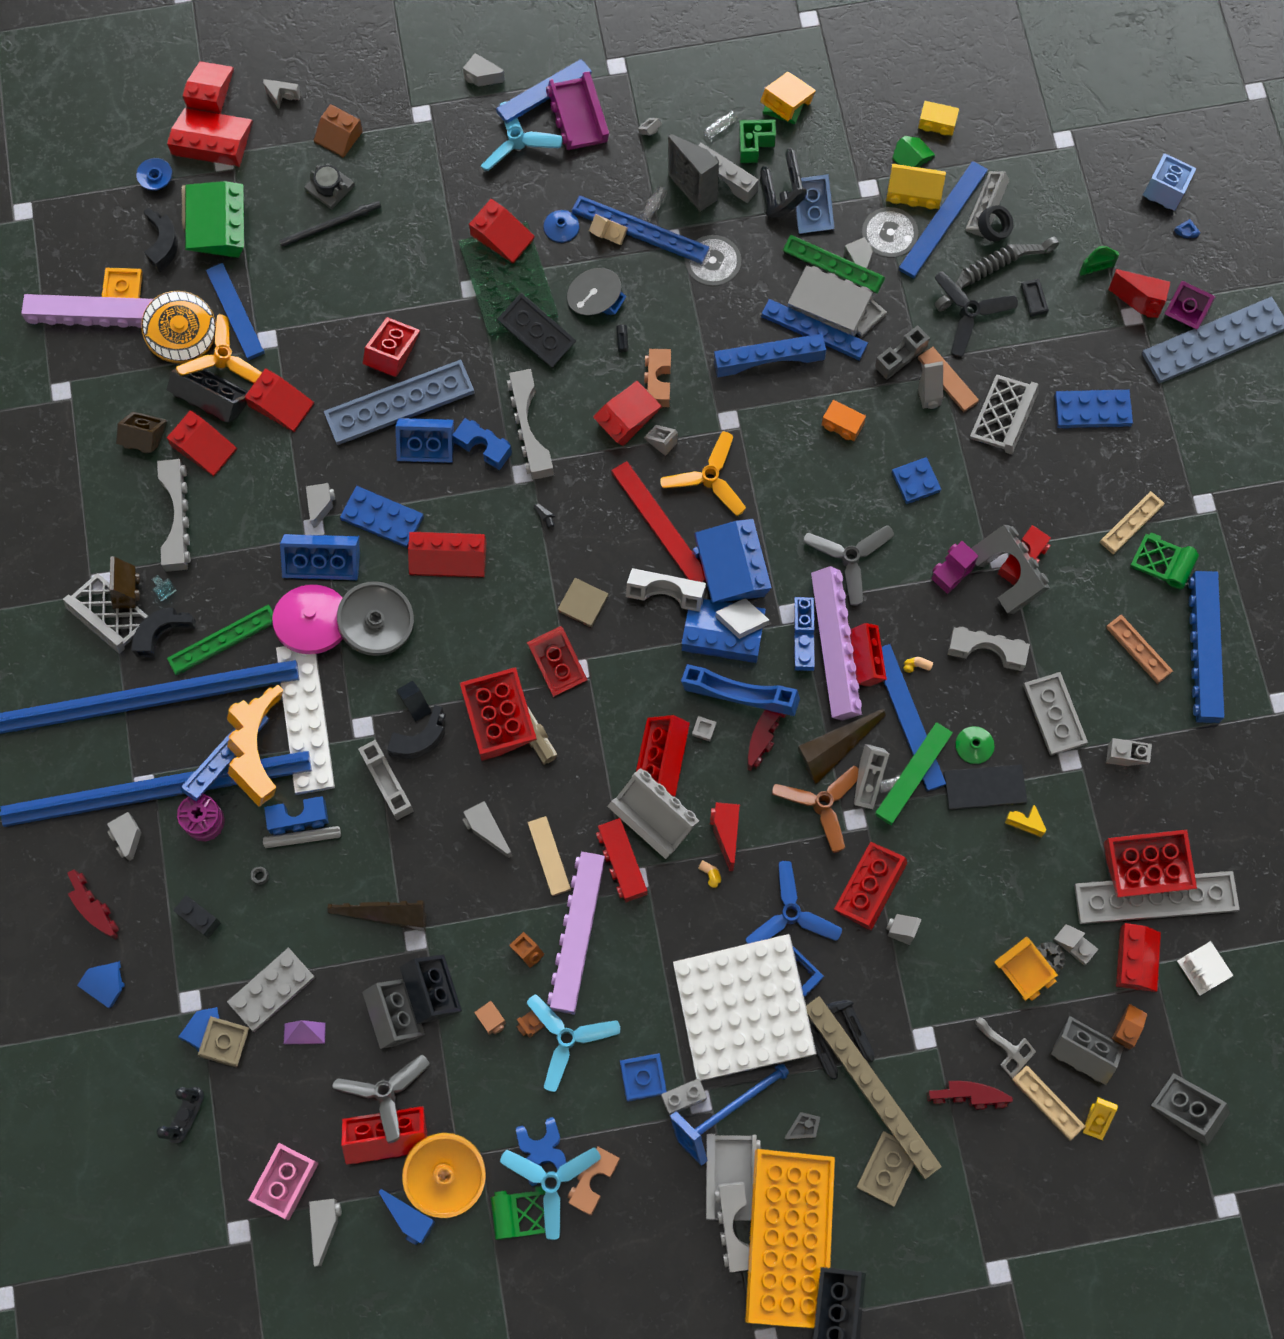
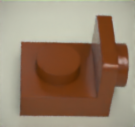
[509,932,544,968]
[516,1010,545,1038]

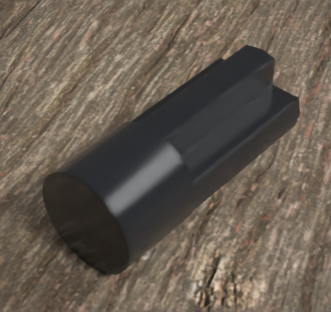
[616,325,628,352]

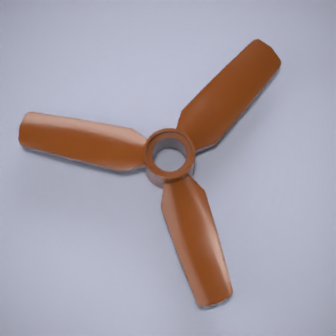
[772,766,859,852]

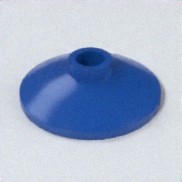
[136,158,172,190]
[544,210,579,243]

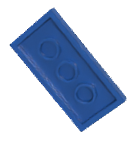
[1055,390,1133,428]
[340,486,424,548]

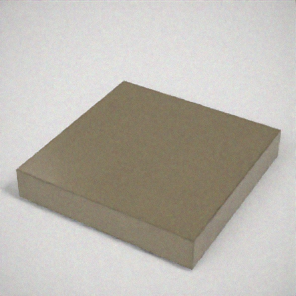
[558,578,609,628]
[197,1016,249,1068]

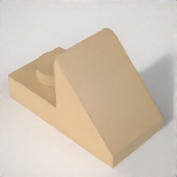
[589,214,628,245]

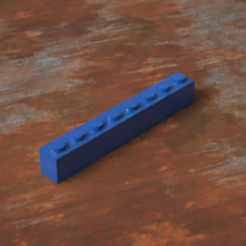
[1188,571,1224,723]

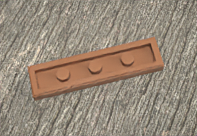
[918,347,979,412]
[1106,615,1173,684]

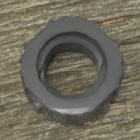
[250,866,269,885]

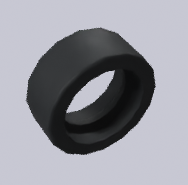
[978,205,1014,242]

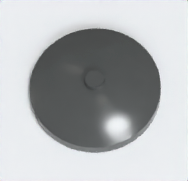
[337,582,414,656]

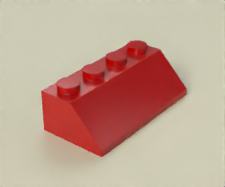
[408,532,487,578]
[636,715,690,797]
[342,1106,427,1165]

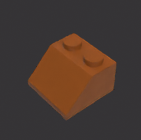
[314,104,363,158]

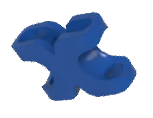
[516,1117,566,1186]

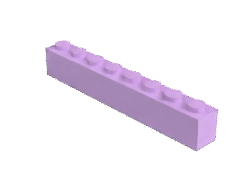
[21,294,153,328]
[811,566,862,721]
[547,852,605,1015]

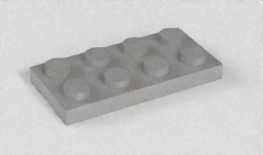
[1023,672,1088,756]
[227,947,315,1032]

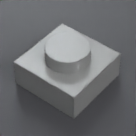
[637,118,662,135]
[692,716,717,741]

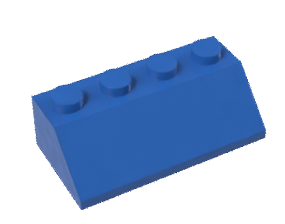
[280,534,360,580]

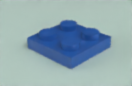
[892,457,941,504]

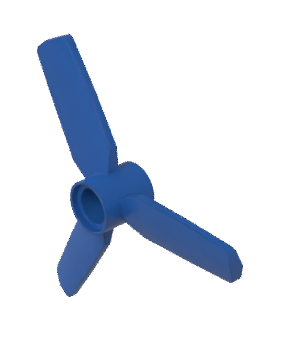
[746,861,842,944]

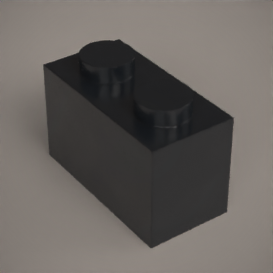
[173,895,221,939]

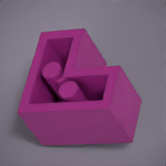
[931,541,979,594]

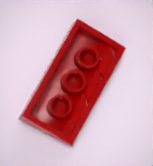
[834,842,908,930]

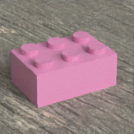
[249,1143,319,1220]

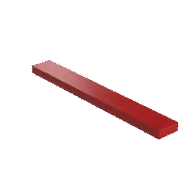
[611,461,706,583]

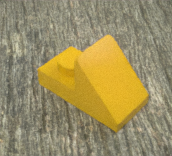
[1005,805,1046,837]
[1083,1098,1118,1140]

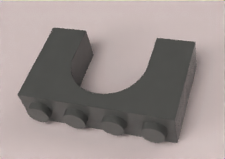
[971,525,1050,614]

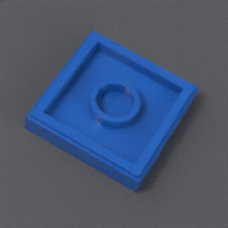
[620,1053,667,1102]

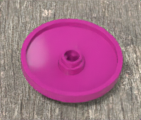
[273,585,343,654]

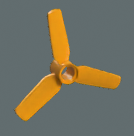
[176,315,262,383]
[661,431,746,516]

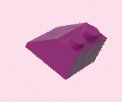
[1164,281,1216,330]

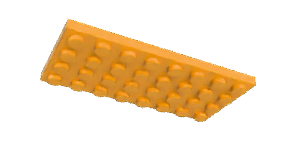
[745,1149,835,1328]

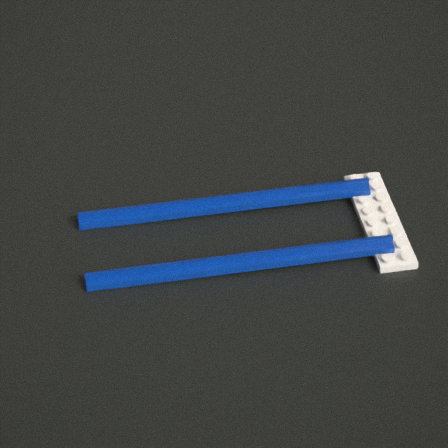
[0,646,335,827]

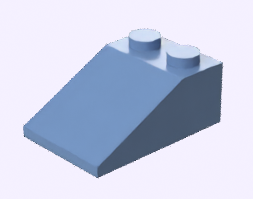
[1143,153,1196,211]
[792,175,835,234]

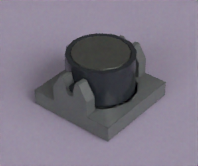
[304,163,355,210]

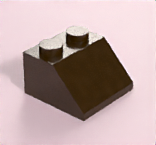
[116,411,167,453]
[109,557,140,609]

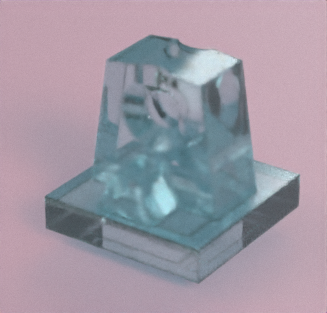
[152,575,177,601]

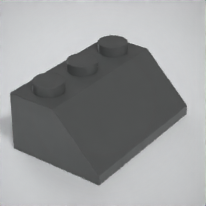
[362,979,425,1049]
[1051,1016,1124,1085]

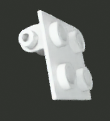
[1177,941,1233,996]

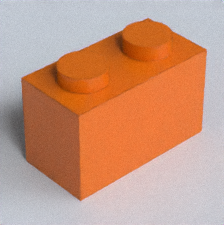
[822,400,866,441]

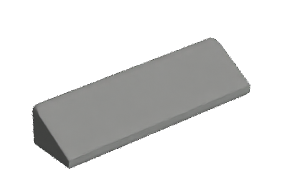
[965,171,1009,237]

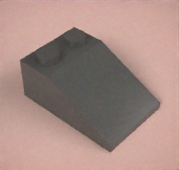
[1151,1073,1230,1146]

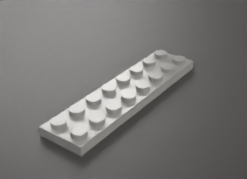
[1074,871,1240,924]

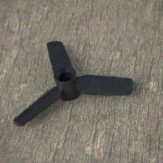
[935,271,1018,357]

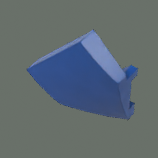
[77,961,125,1008]
[178,1007,219,1052]

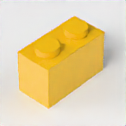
[918,101,959,136]

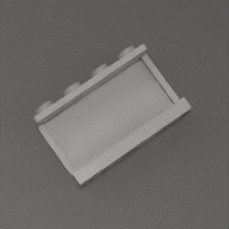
[788,266,873,337]
[607,768,699,859]
[706,1134,760,1221]

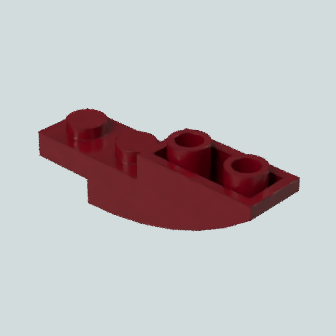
[748,710,787,771]
[67,869,119,940]
[927,1081,1013,1110]

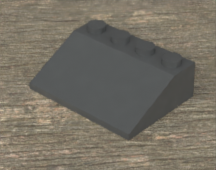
[668,134,719,212]

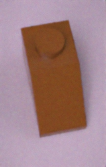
[1112,1004,1147,1050]

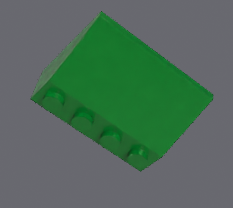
[185,181,244,258]

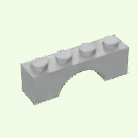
[698,143,759,203]
[626,568,706,612]
[947,627,1030,671]
[358,740,414,821]
[715,1182,750,1272]

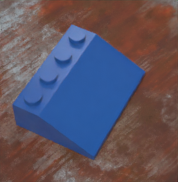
[694,519,772,603]
[682,599,766,663]

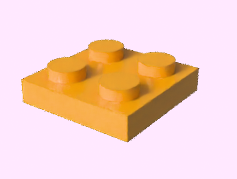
[102,268,143,298]

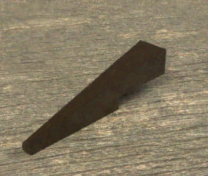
[798,709,886,785]
[327,900,427,932]

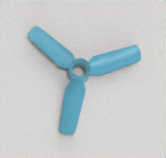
[481,102,563,171]
[527,995,620,1092]
[500,1148,601,1240]

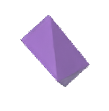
[284,1020,326,1044]

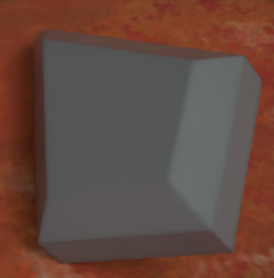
[785,1112,820,1140]

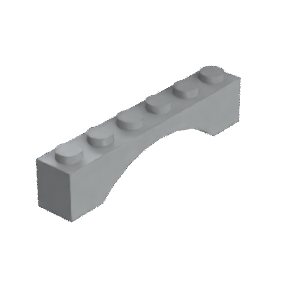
[507,369,554,480]
[157,459,191,572]

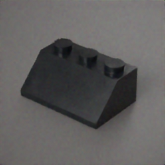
[400,954,462,1024]

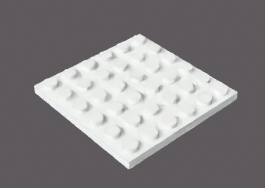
[673,934,816,1081]

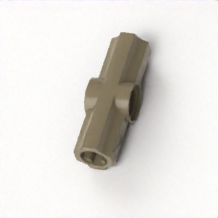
[528,707,558,764]

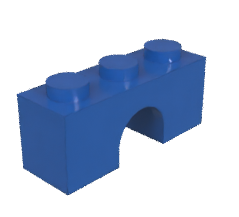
[452,418,512,470]
[264,796,329,835]

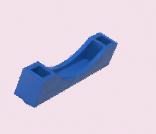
[714,334,826,377]
[681,664,800,716]

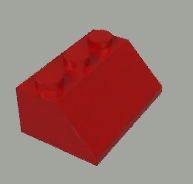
[1116,923,1161,992]

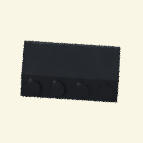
[166,369,248,422]
[813,1267,866,1339]

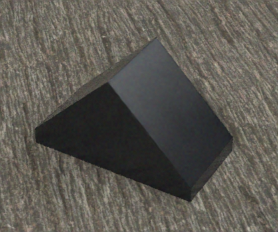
[396,681,432,722]

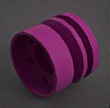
[177,794,225,841]

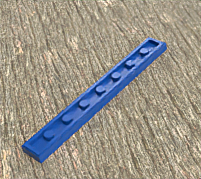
[899,161,988,279]
[572,195,709,264]
[882,644,946,792]

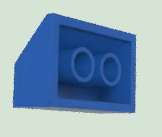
[396,418,454,462]

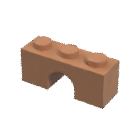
[644,349,671,407]
[567,1147,620,1216]

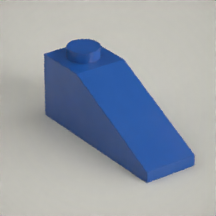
[379,1189,436,1245]

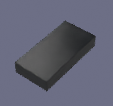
[1021,279,1049,317]

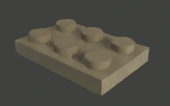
[856,1131,914,1207]

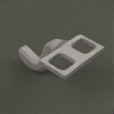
[975,1017,1036,1078]

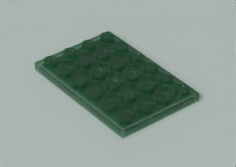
[459,222,558,336]

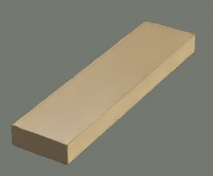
[1100,491,1165,555]
[528,816,571,897]
[1012,1065,1085,1141]

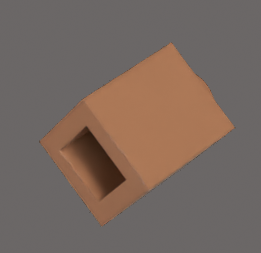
[474,1001,506,1035]

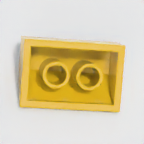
[886,164,946,209]

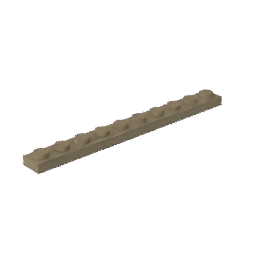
[806,996,942,1179]

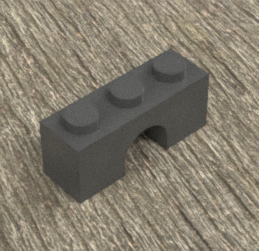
[875,325,930,380]

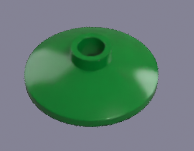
[955,726,994,764]

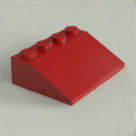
[167,108,253,167]
[460,667,537,761]
[1104,830,1197,898]

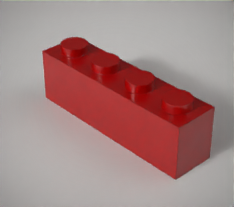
[596,818,648,903]

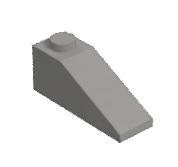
[918,361,943,409]
[854,744,889,809]
[463,801,512,858]
[309,1199,341,1267]

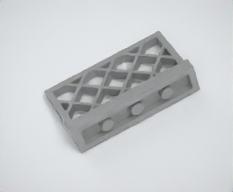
[970,374,1038,454]
[63,573,148,654]

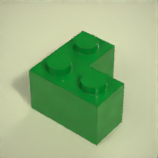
[739,120,776,163]

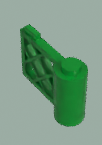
[1130,533,1199,589]
[491,1185,548,1240]

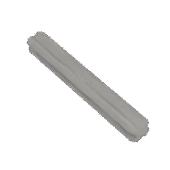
[263,826,341,848]

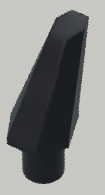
[534,504,555,528]

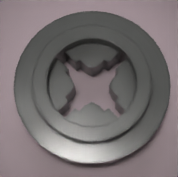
[1037,942,1066,973]

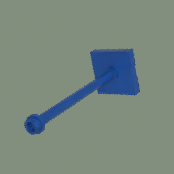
[670,1064,789,1166]

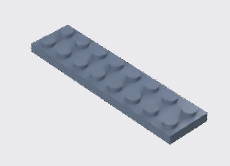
[1142,297,1284,384]
[324,360,475,445]

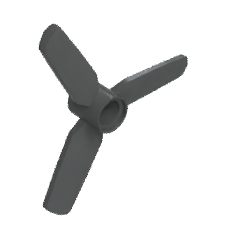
[803,525,894,606]
[332,1055,430,1143]

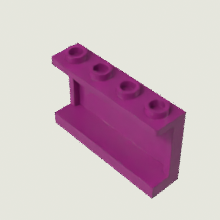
[546,71,609,150]

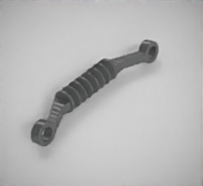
[934,237,1059,312]

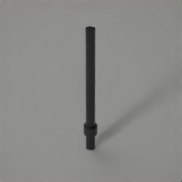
[279,201,381,247]

